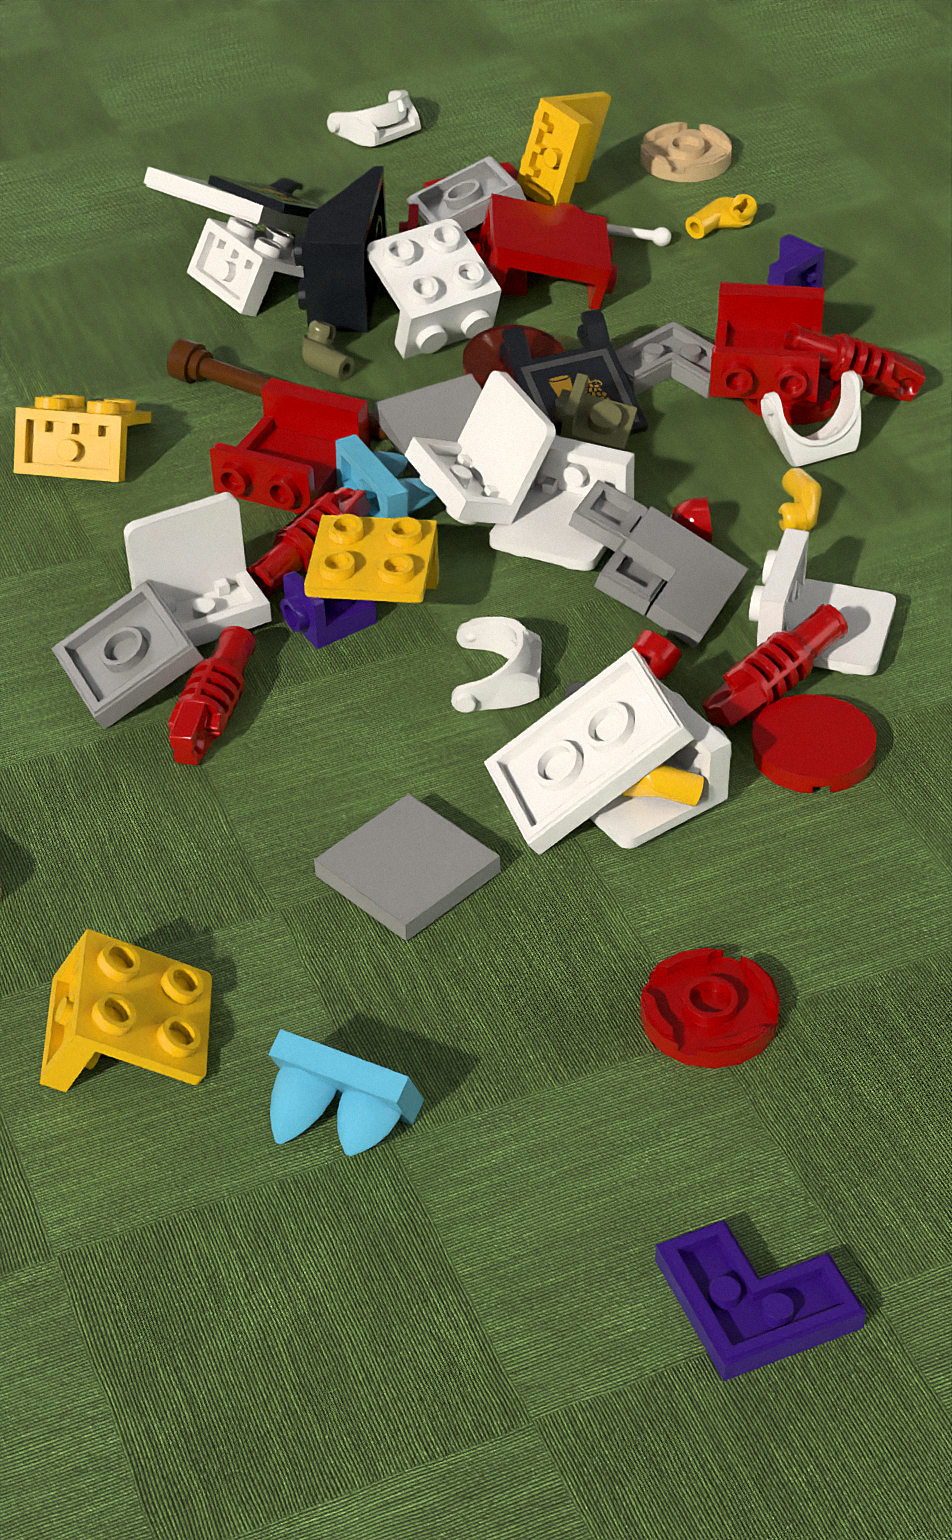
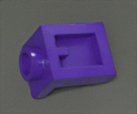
[767,234,825,288]
[281,571,377,649]

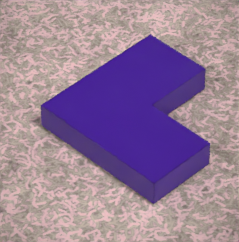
[655,1220,866,1381]

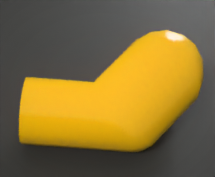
[685,193,757,239]
[778,468,822,532]
[621,764,704,807]

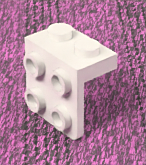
[366,219,502,359]
[405,371,556,525]
[489,435,634,571]
[124,492,272,647]
[749,528,896,676]
[590,679,732,849]

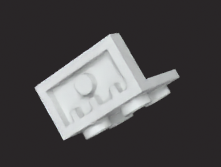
[187,217,304,317]

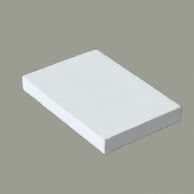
[144,167,308,235]
[484,648,695,855]

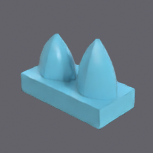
[336,434,437,518]
[268,1029,424,1156]

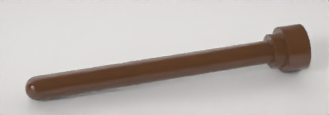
[167,338,389,440]

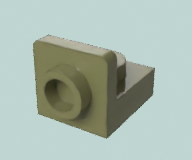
[554,373,638,451]

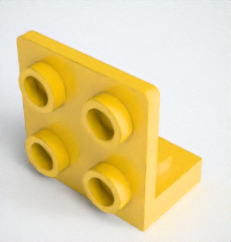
[516,91,611,207]
[14,394,152,482]
[304,514,439,603]
[40,928,212,1092]

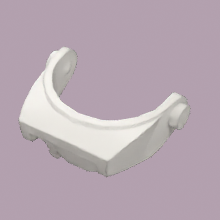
[327,89,421,147]
[761,370,863,467]
[451,617,542,713]

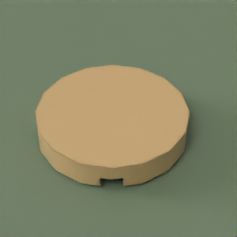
[640,122,732,182]

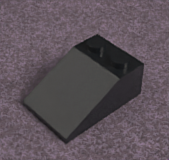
[294,166,387,333]

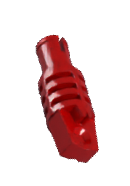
[780,323,926,402]
[246,487,371,599]
[701,604,848,726]
[168,625,257,765]

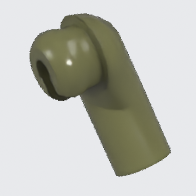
[302,320,355,382]

